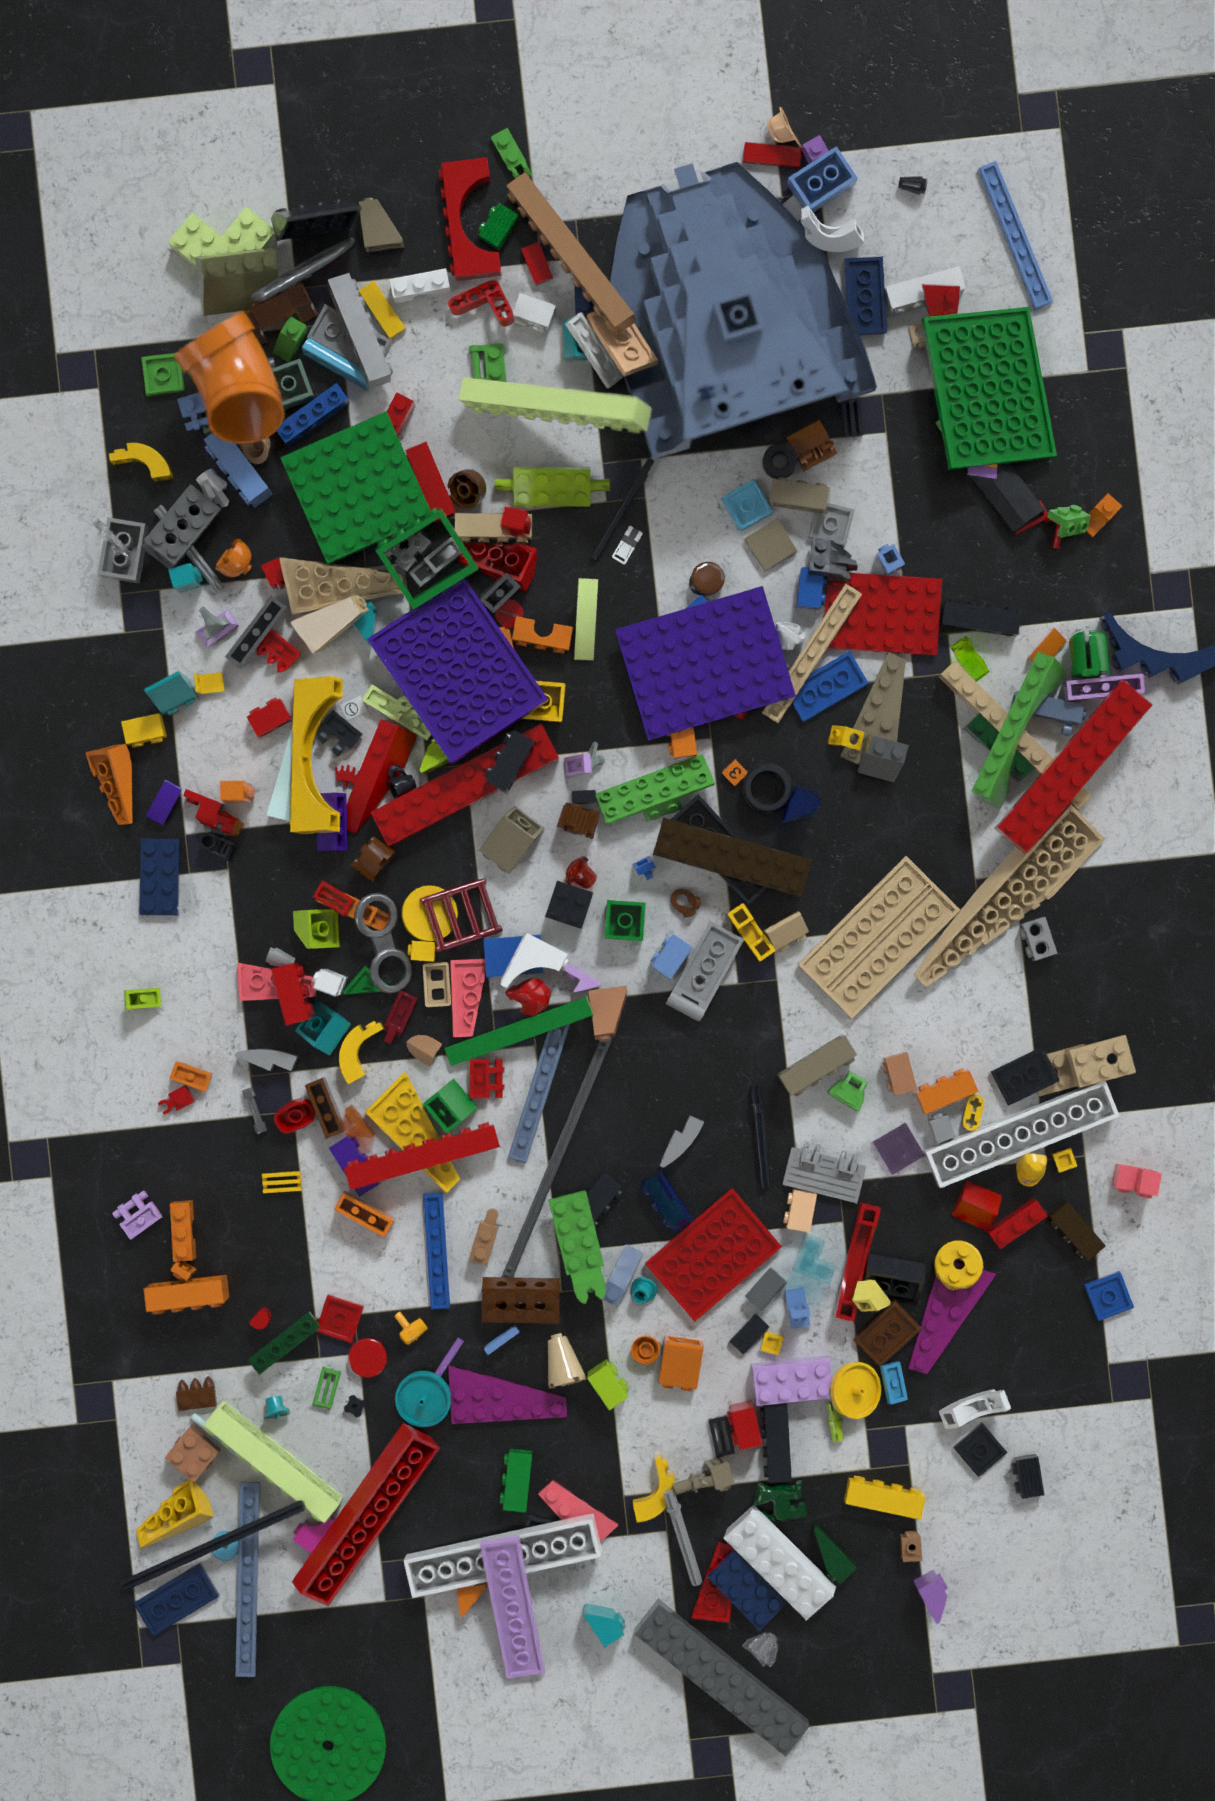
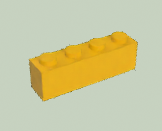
[844,1476,926,1520]

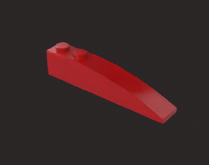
[346,719,418,834]

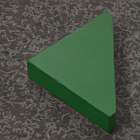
[342,966,389,994]

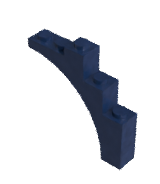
[1100,612,1215,684]

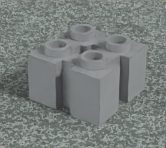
[377,532,432,574]

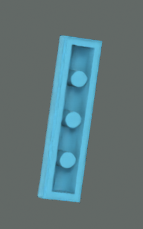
[302,338,370,391]

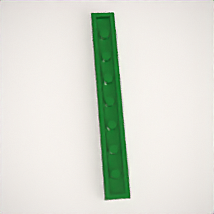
[444,997,594,1066]

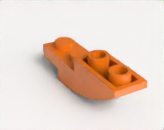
[315,886,389,930]

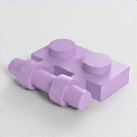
[112,1190,163,1240]

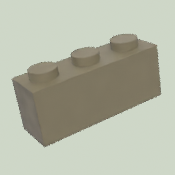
[769,477,831,514]

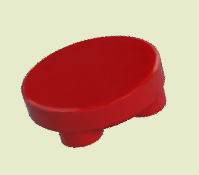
[348,1338,387,1378]

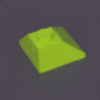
[419,739,450,775]
[293,909,340,949]

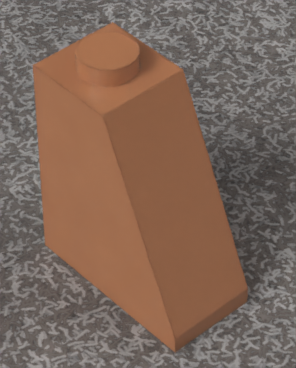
[589,986,628,1042]

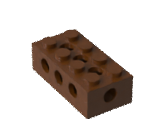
[482,1277,560,1324]

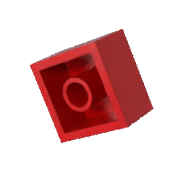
[727,1400,762,1450]

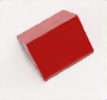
[951,1180,1002,1231]

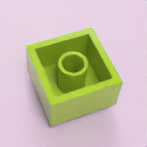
[587,1359,629,1410]

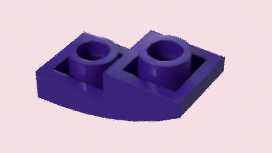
[146,780,182,825]

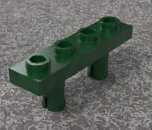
[248,1311,321,1375]

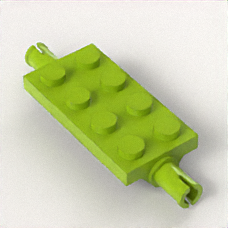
[495,467,610,506]

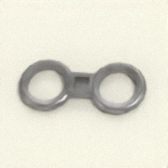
[354,893,413,994]

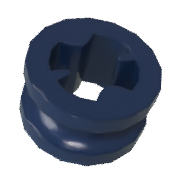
[697,385,717,400]

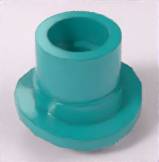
[631,1277,658,1304]
[263,1396,290,1420]

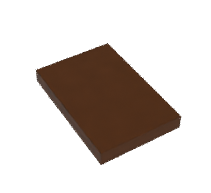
[853,1300,922,1367]

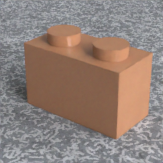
[881,1052,918,1096]

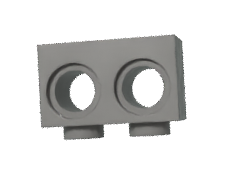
[1019,917,1057,961]

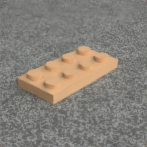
[586,312,658,377]

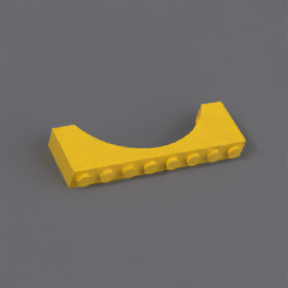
[290,676,343,834]

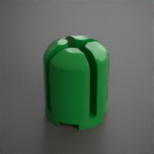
[1069,630,1111,680]

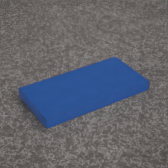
[791,651,869,723]

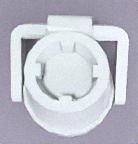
[775,622,806,650]

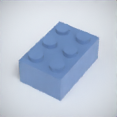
[787,146,858,213]

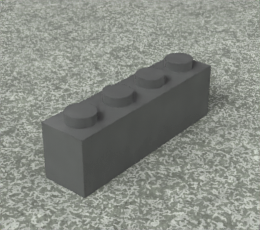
[225,595,287,669]

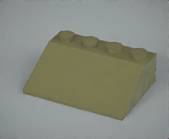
[195,248,278,316]

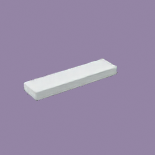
[565,312,623,388]

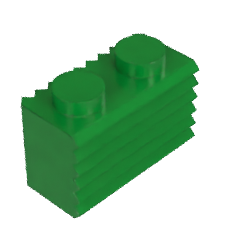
[478,203,519,251]

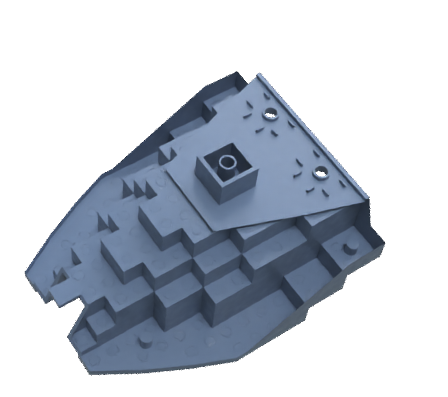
[610,162,877,460]

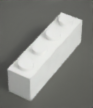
[885,266,966,314]

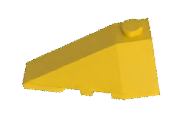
[136,1479,214,1549]

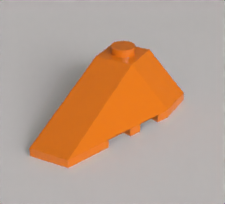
[86,744,132,825]

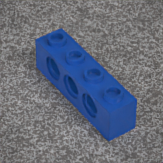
[277,383,350,448]

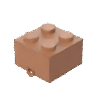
[165,1425,221,1482]

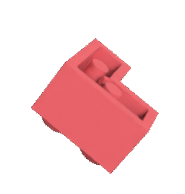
[1112,1163,1162,1199]

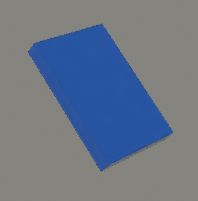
[483,935,544,977]

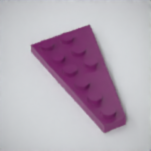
[908,1261,996,1374]
[448,1365,567,1424]

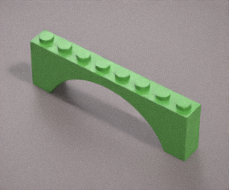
[971,652,1066,809]

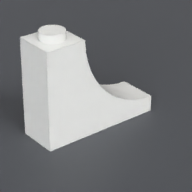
[499,933,568,988]

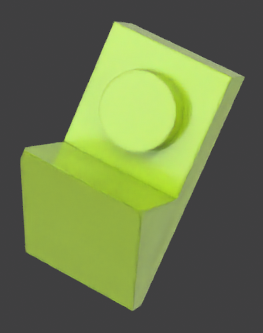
[123,987,162,1010]

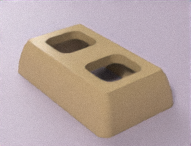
[423,962,451,1007]

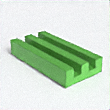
[312,1366,341,1409]

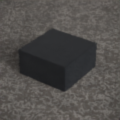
[572,790,596,804]

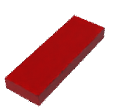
[743,142,802,168]

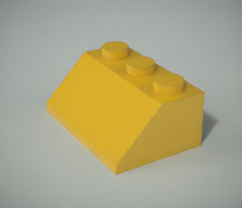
[522,681,566,722]

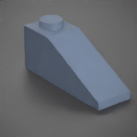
[602,1244,643,1307]

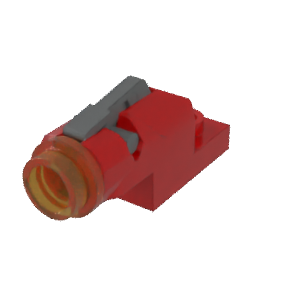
[183,789,244,837]

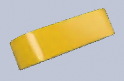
[962,1095,984,1131]

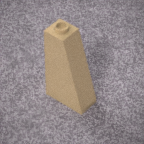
[290,595,369,653]

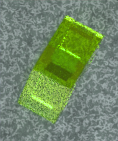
[951,636,990,681]

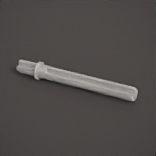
[154,505,224,592]
[663,1489,702,1586]

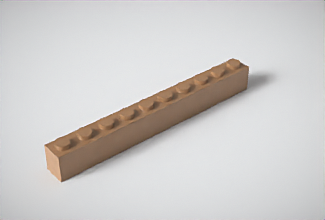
[506,173,636,335]

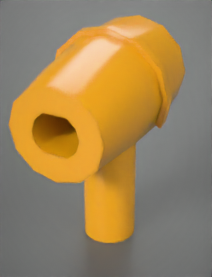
[394,1312,428,1345]

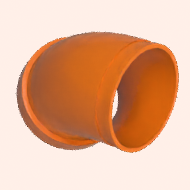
[173,311,284,444]

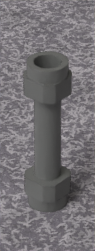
[242,1087,267,1134]

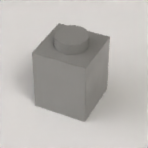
[928,1112,956,1143]

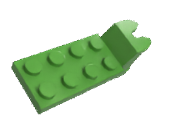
[548,1190,606,1303]

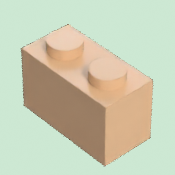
[783,1189,817,1233]

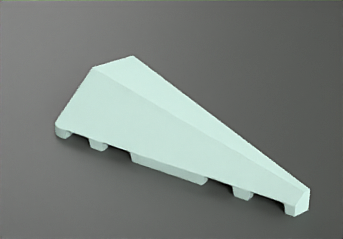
[267,729,293,822]

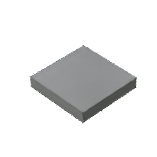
[808,503,854,547]

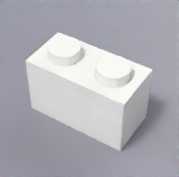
[513,293,556,332]

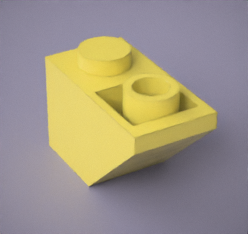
[853,1280,891,1312]

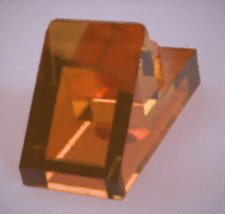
[344,1104,375,1138]

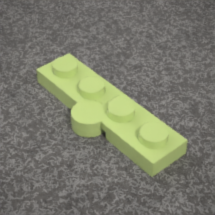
[362,684,431,741]

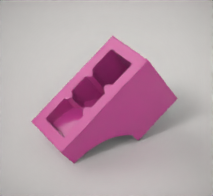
[293,1515,336,1553]

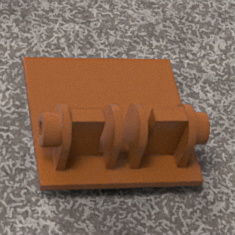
[786,420,838,471]

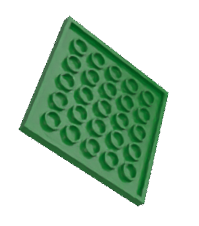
[281,411,430,564]

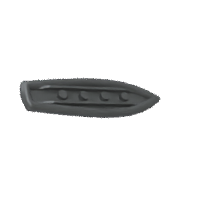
[251,238,355,302]

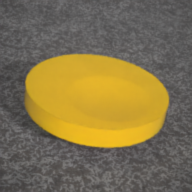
[401,886,458,942]
[830,1362,881,1419]

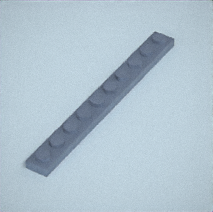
[236,1481,260,1677]

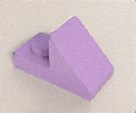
[564,963,601,993]

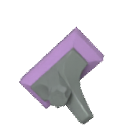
[196,606,239,648]
[564,742,605,777]

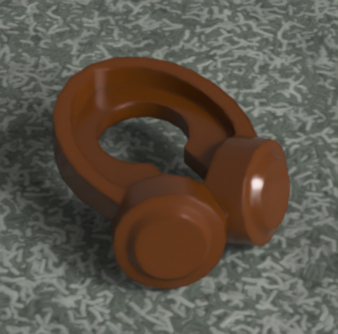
[671,889,701,918]

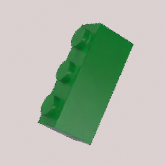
[500,1449,533,1513]

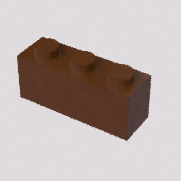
[305,1077,346,1139]

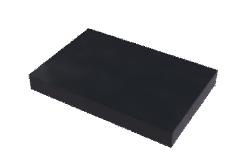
[991,1046,1060,1106]

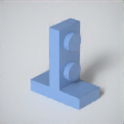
[785,1287,811,1329]

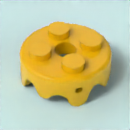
[934,1241,983,1290]

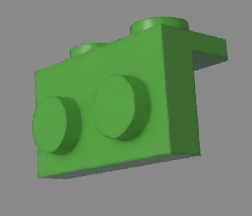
[1047,505,1091,537]

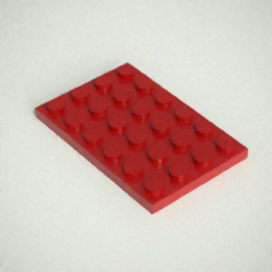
[824,572,942,656]
[644,1188,782,1322]

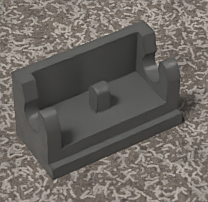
[745,1267,787,1311]

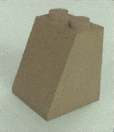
[479,805,545,873]

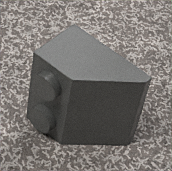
[857,735,909,782]

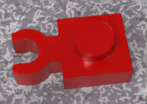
[158,1085,195,1114]

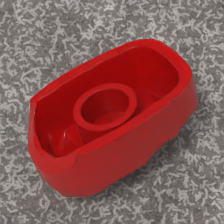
[274,1097,315,1133]

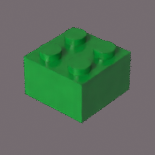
[605,900,646,941]

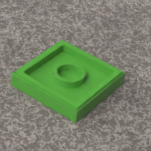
[142,353,185,396]

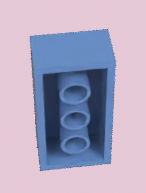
[204,433,273,508]

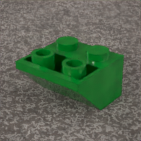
[423,1078,478,1133]

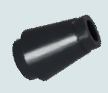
[898,176,927,195]

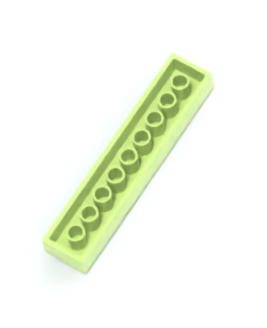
[458,377,652,433]

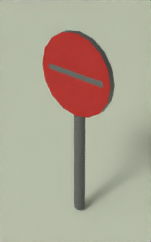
[495,599,524,629]

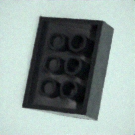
[271,199,361,241]

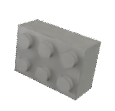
[98,517,149,584]

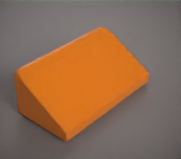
[1028,628,1067,662]

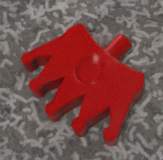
[335,765,359,787]

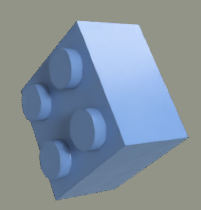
[650,934,693,979]

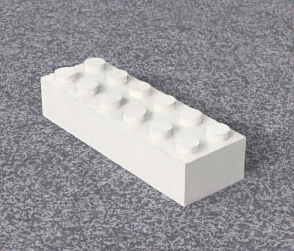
[724,1505,836,1620]

